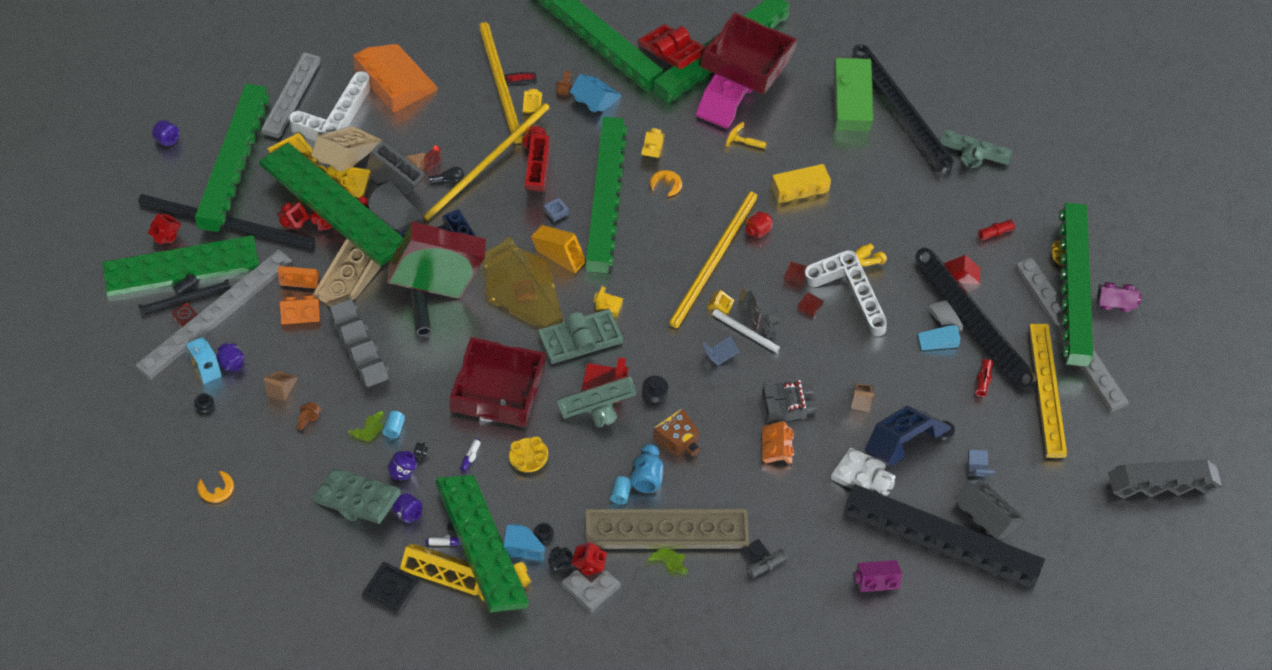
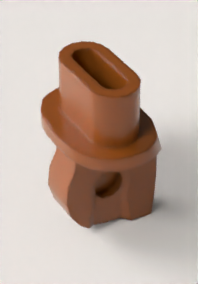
[556,70,573,96]
[296,402,321,430]

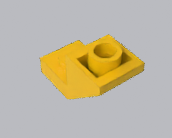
[641,128,665,158]

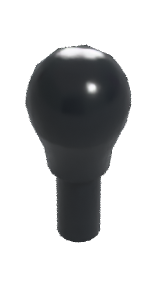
[429,167,464,183]

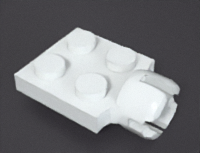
[831,447,896,496]

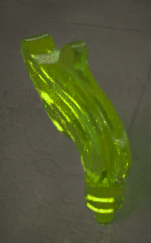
[349,412,384,441]
[648,548,688,574]

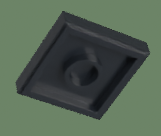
[362,561,419,615]

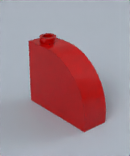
[525,134,550,192]

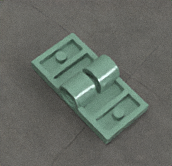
[538,309,623,364]
[312,467,401,524]

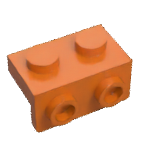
[278,266,320,289]
[280,296,320,325]
[762,421,794,464]

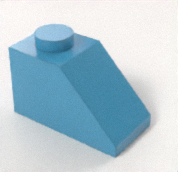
[504,524,545,561]

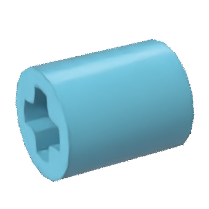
[382,411,405,439]
[610,476,632,505]

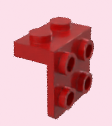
[581,357,629,403]

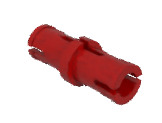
[977,219,1015,241]
[975,359,994,397]

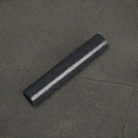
[409,288,432,336]

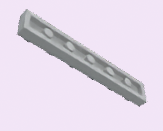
[262,53,321,138]

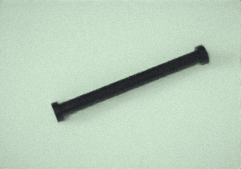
[138,279,231,316]

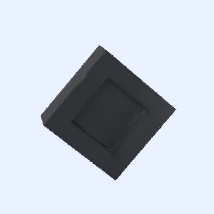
[741,539,770,565]

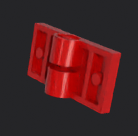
[638,24,706,69]

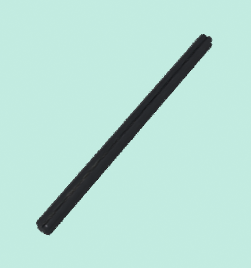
[138,194,315,249]

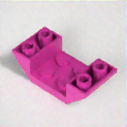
[696,74,752,129]

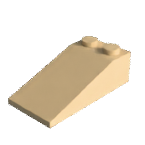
[311,126,382,171]
[312,239,380,304]

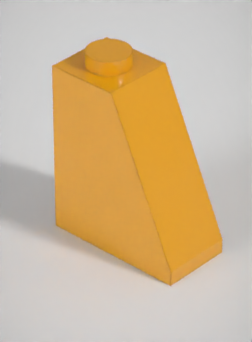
[531,225,586,274]

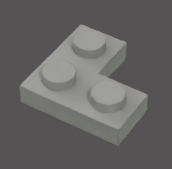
[562,570,620,613]

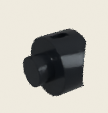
[642,376,668,403]

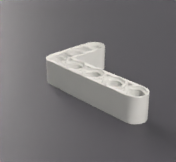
[289,71,370,141]
[805,250,887,336]

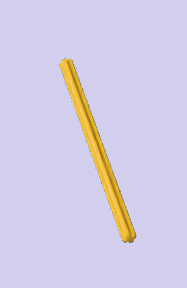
[669,191,757,328]

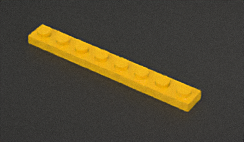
[1028,324,1067,458]

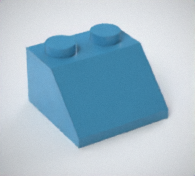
[570,74,622,112]

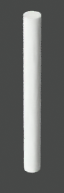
[712,309,780,353]

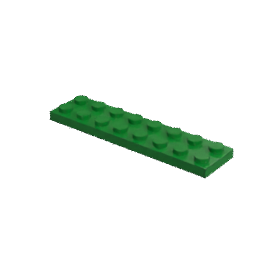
[102,235,259,296]
[435,475,529,613]

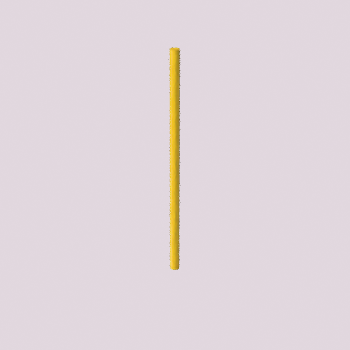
[422,103,550,222]

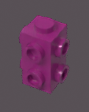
[1096,282,1142,312]
[853,560,903,592]

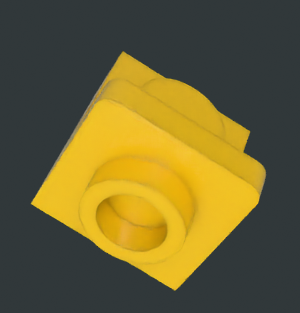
[523,89,542,114]
[593,286,623,317]

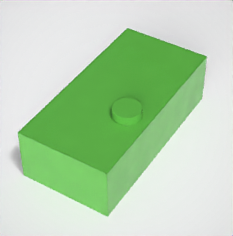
[833,58,873,131]

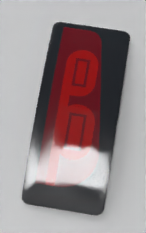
[504,72,537,85]

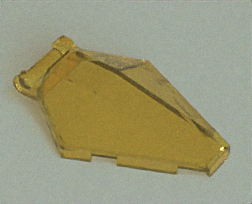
[482,237,563,328]

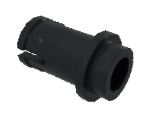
[172,274,198,295]

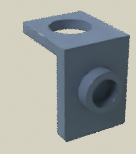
[702,336,739,366]
[968,450,995,477]

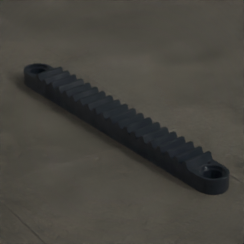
[852,44,954,173]
[915,247,1037,390]

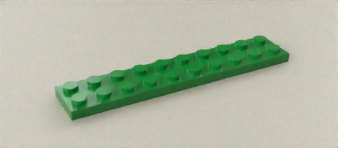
[259,143,403,267]

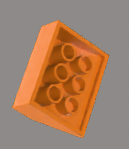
[353,44,438,113]

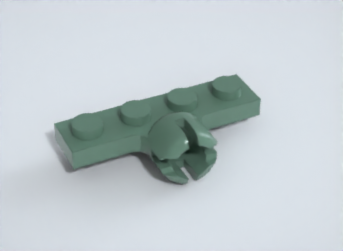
[940,130,1013,168]
[557,375,637,427]

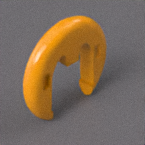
[650,170,682,197]
[197,470,234,503]

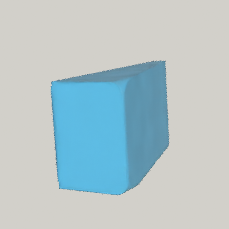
[918,325,960,350]

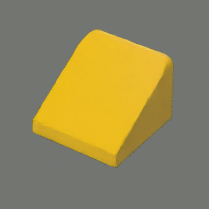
[707,289,735,315]

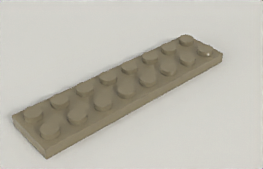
[585,509,750,549]

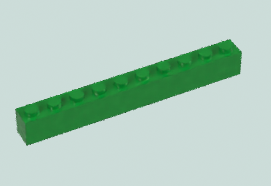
[537,0,663,92]
[653,0,790,104]
[195,83,270,232]
[586,116,627,273]
[1059,202,1093,367]

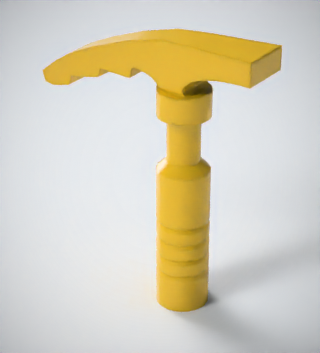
[725,122,767,149]

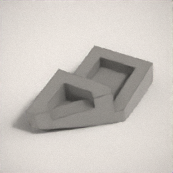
[929,300,963,331]

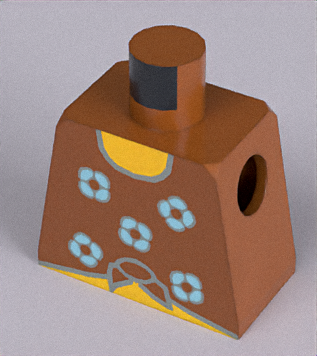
[653,408,700,456]

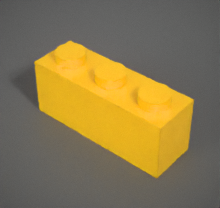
[771,164,831,203]

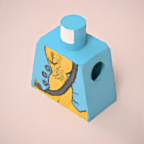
[186,337,222,384]

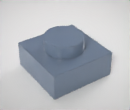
[544,198,569,222]

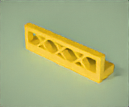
[400,543,479,596]

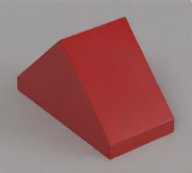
[944,255,981,285]

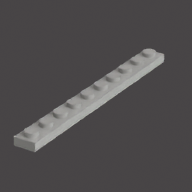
[136,250,292,380]
[1015,258,1129,412]

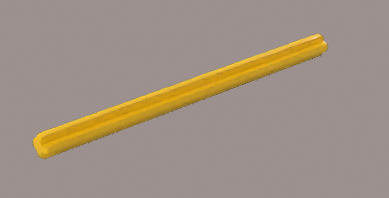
[479,22,523,144]

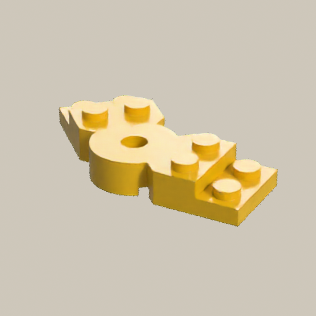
[267,133,371,200]

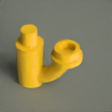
[847,243,887,266]

